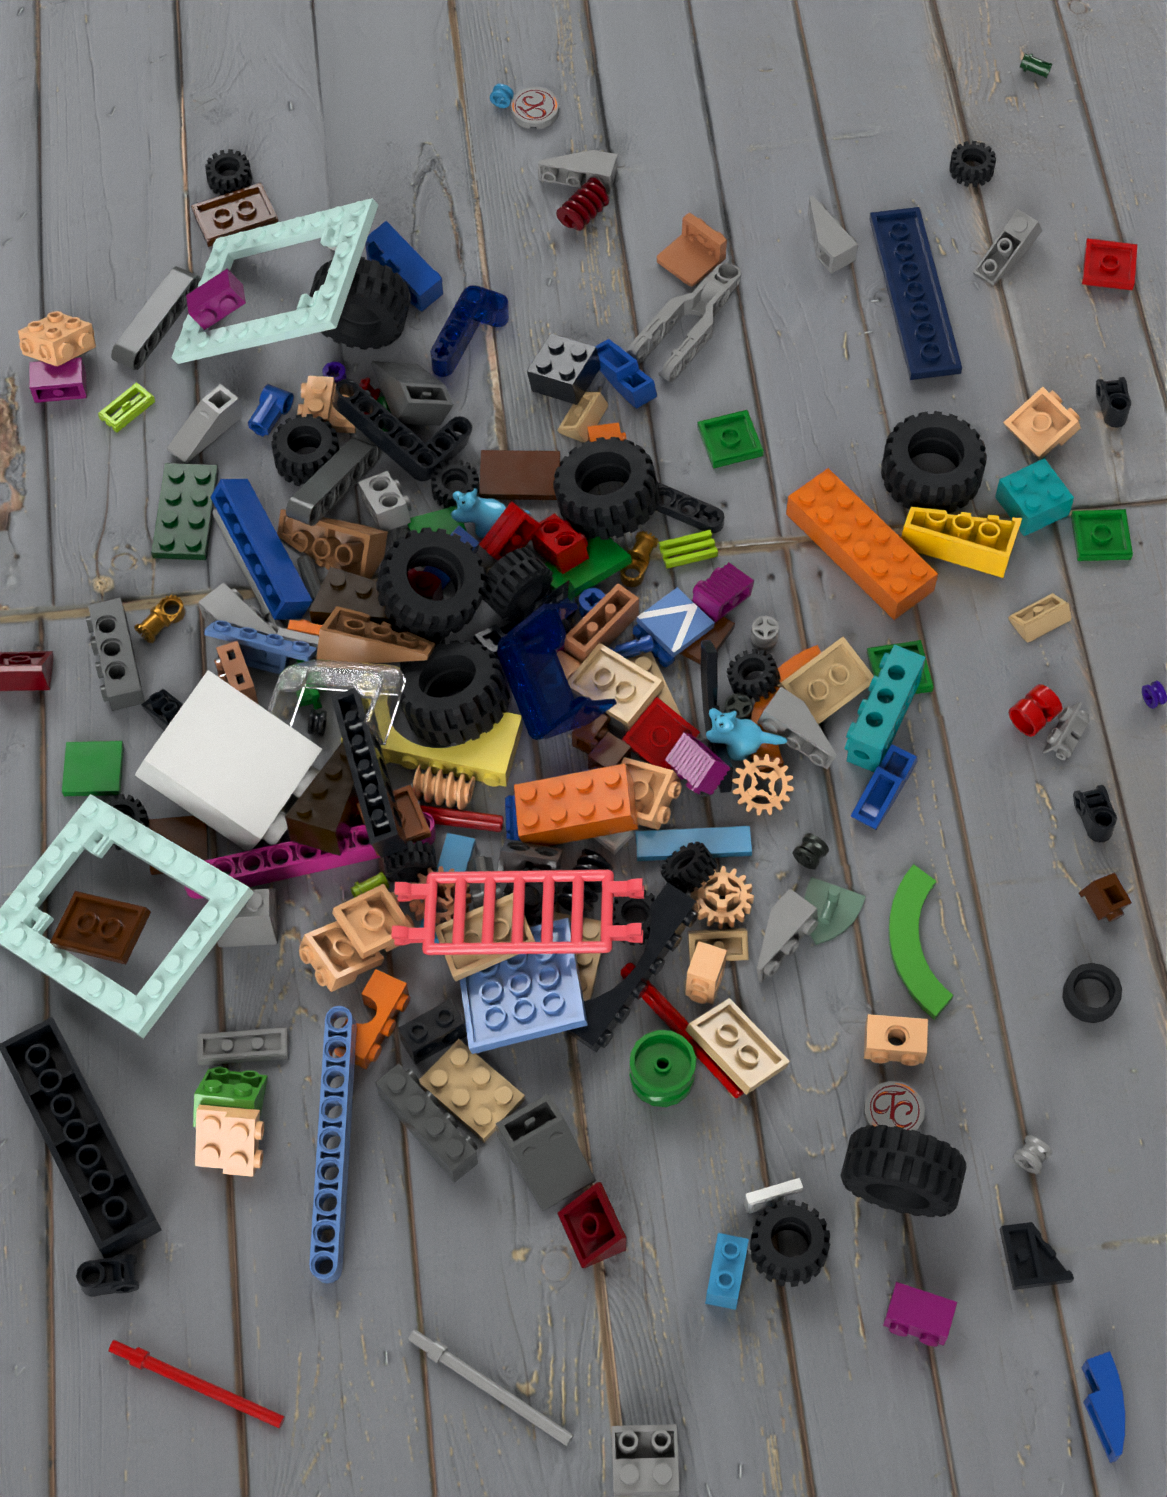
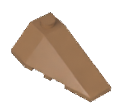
[277,509,388,579]
[316,606,435,665]

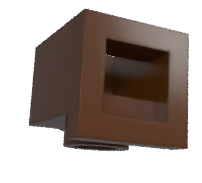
[572,707,611,755]
[1079,872,1132,922]

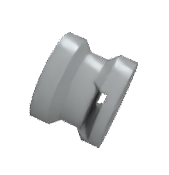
[750,616,779,650]
[1013,1135,1052,1174]

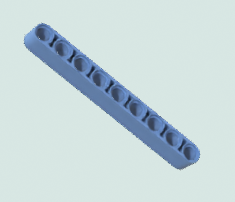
[309,1006,357,1284]

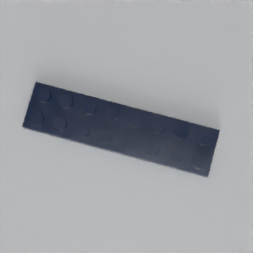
[869,207,962,380]

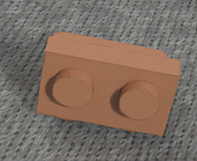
[657,212,727,287]

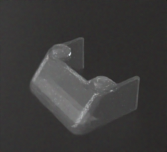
[267,659,406,745]

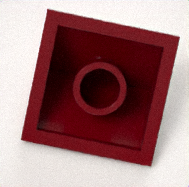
[0,651,53,691]
[557,1182,626,1268]

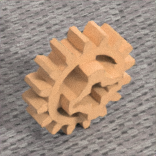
[732,754,794,816]
[690,866,754,929]

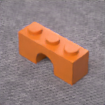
[334,969,410,1070]

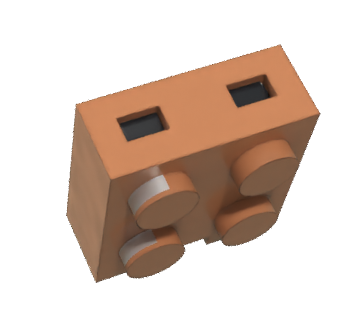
[214,641,259,705]

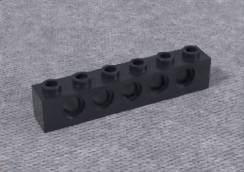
[331,687,409,858]

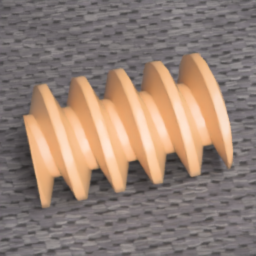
[412,764,475,810]

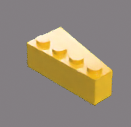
[901,507,1022,578]

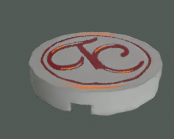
[511,87,559,129]
[863,1081,925,1131]

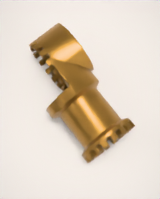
[620,531,659,587]
[134,595,186,643]

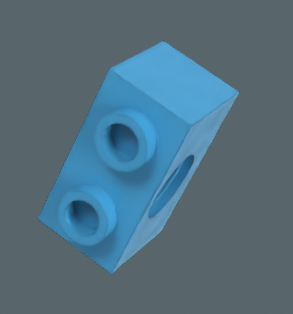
[705,1233,749,1310]

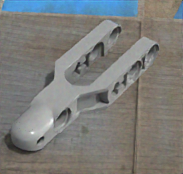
[627,263,741,382]

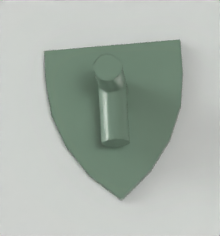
[804,877,866,945]

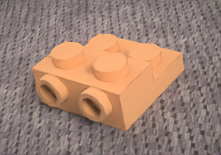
[297,376,356,433]
[1003,387,1081,460]
[621,757,682,830]
[332,884,415,959]
[299,921,384,992]
[195,1105,264,1177]

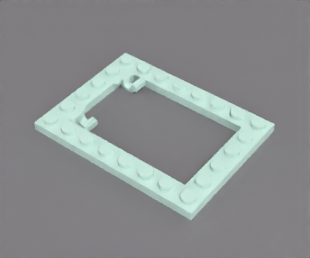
[171,198,378,364]
[0,794,254,1039]

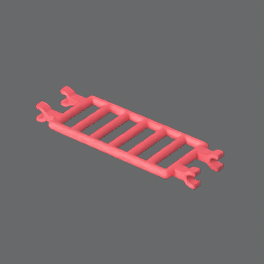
[391,869,644,955]

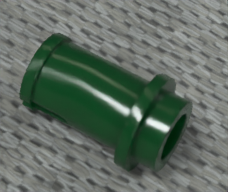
[1020,53,1053,79]

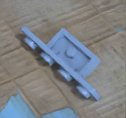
[204,621,317,675]

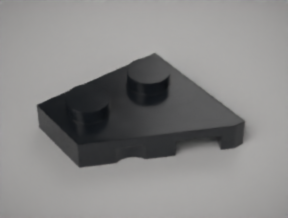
[999,1222,1074,1290]

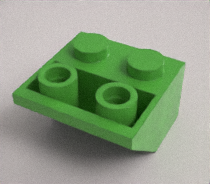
[193,1067,268,1127]

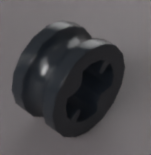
[308,709,327,736]

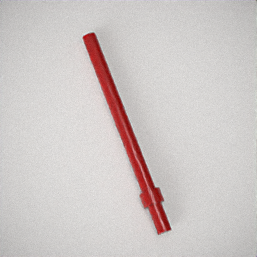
[108,1340,285,1429]

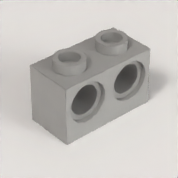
[358,471,412,532]

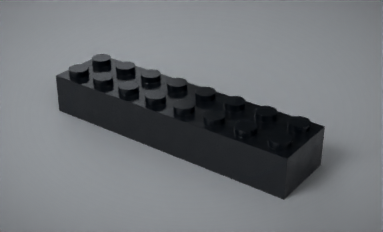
[0,1016,162,1259]

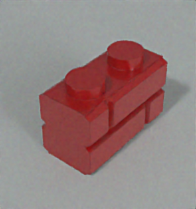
[479,501,542,560]

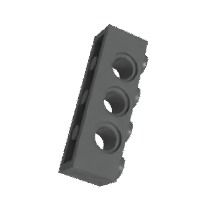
[86,597,145,711]

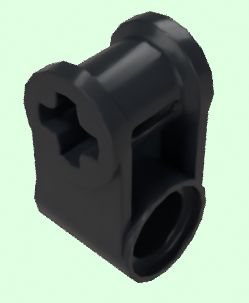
[1096,377,1131,428]
[1073,785,1117,843]
[76,1254,139,1297]

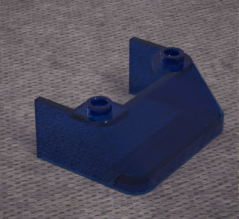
[497,603,617,740]

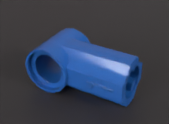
[248,384,294,437]

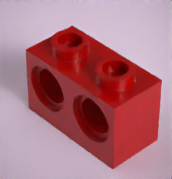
[531,513,589,574]

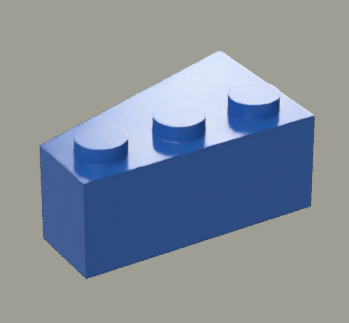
[365,221,443,312]

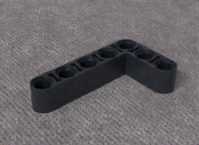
[332,379,472,481]

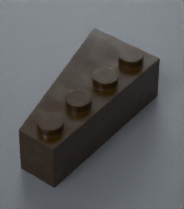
[309,567,432,633]
[285,742,359,856]

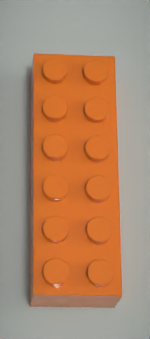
[786,468,938,620]

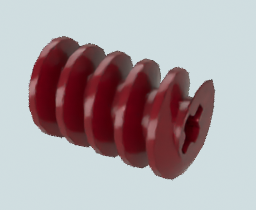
[556,177,610,231]

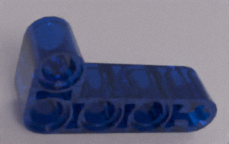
[430,285,509,377]

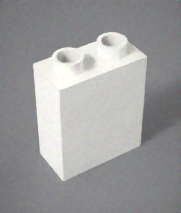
[135,670,322,851]

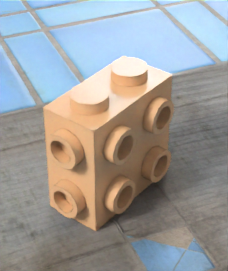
[18,311,96,367]

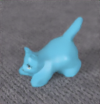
[451,488,530,538]
[706,708,788,761]

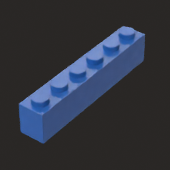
[210,479,313,620]

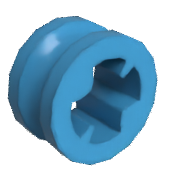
[489,84,514,108]

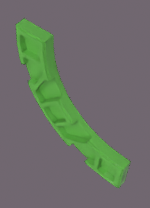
[888,864,954,1020]

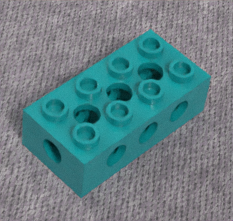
[844,644,926,772]

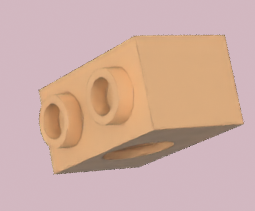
[685,941,727,1004]
[864,1014,928,1066]

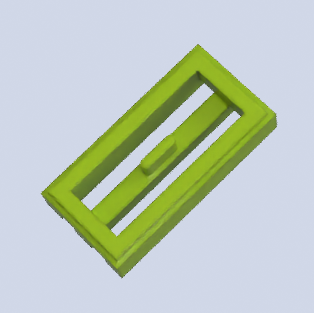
[98,382,155,433]
[659,530,718,569]

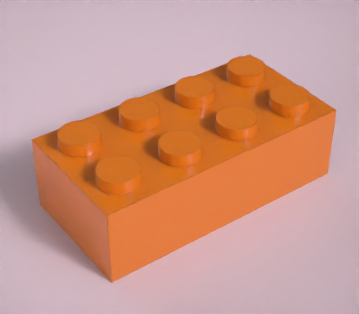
[514,763,638,846]

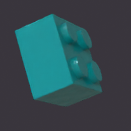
[995,458,1074,536]

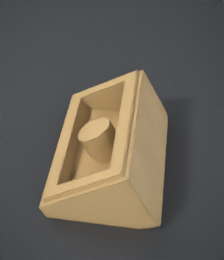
[557,392,608,442]
[1008,593,1072,643]
[688,928,749,963]

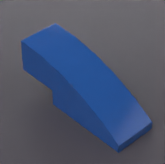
[595,339,657,409]
[851,744,918,830]
[1081,1351,1125,1463]

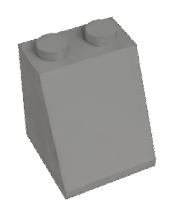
[217,889,278,947]

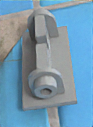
[1043,702,1089,760]

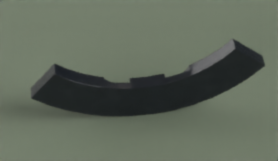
[701,640,733,793]

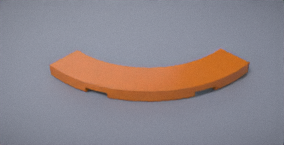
[750,645,821,773]

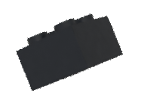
[527,334,601,405]

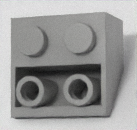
[612,1424,679,1497]

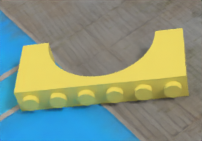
[341,682,523,787]

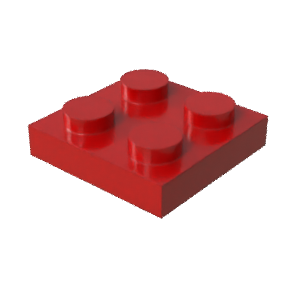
[1082,238,1138,291]
[621,697,700,769]

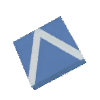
[636,587,715,658]

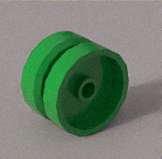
[629,1030,696,1107]

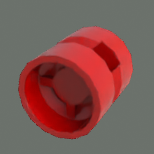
[1008,684,1063,737]

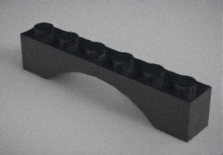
[567,882,699,1053]

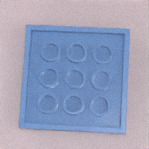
[460,918,588,1054]

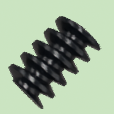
[557,849,613,912]

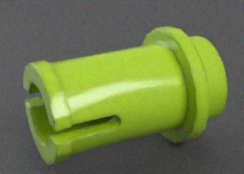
[350,872,390,898]

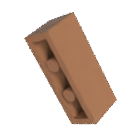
[564,583,639,663]

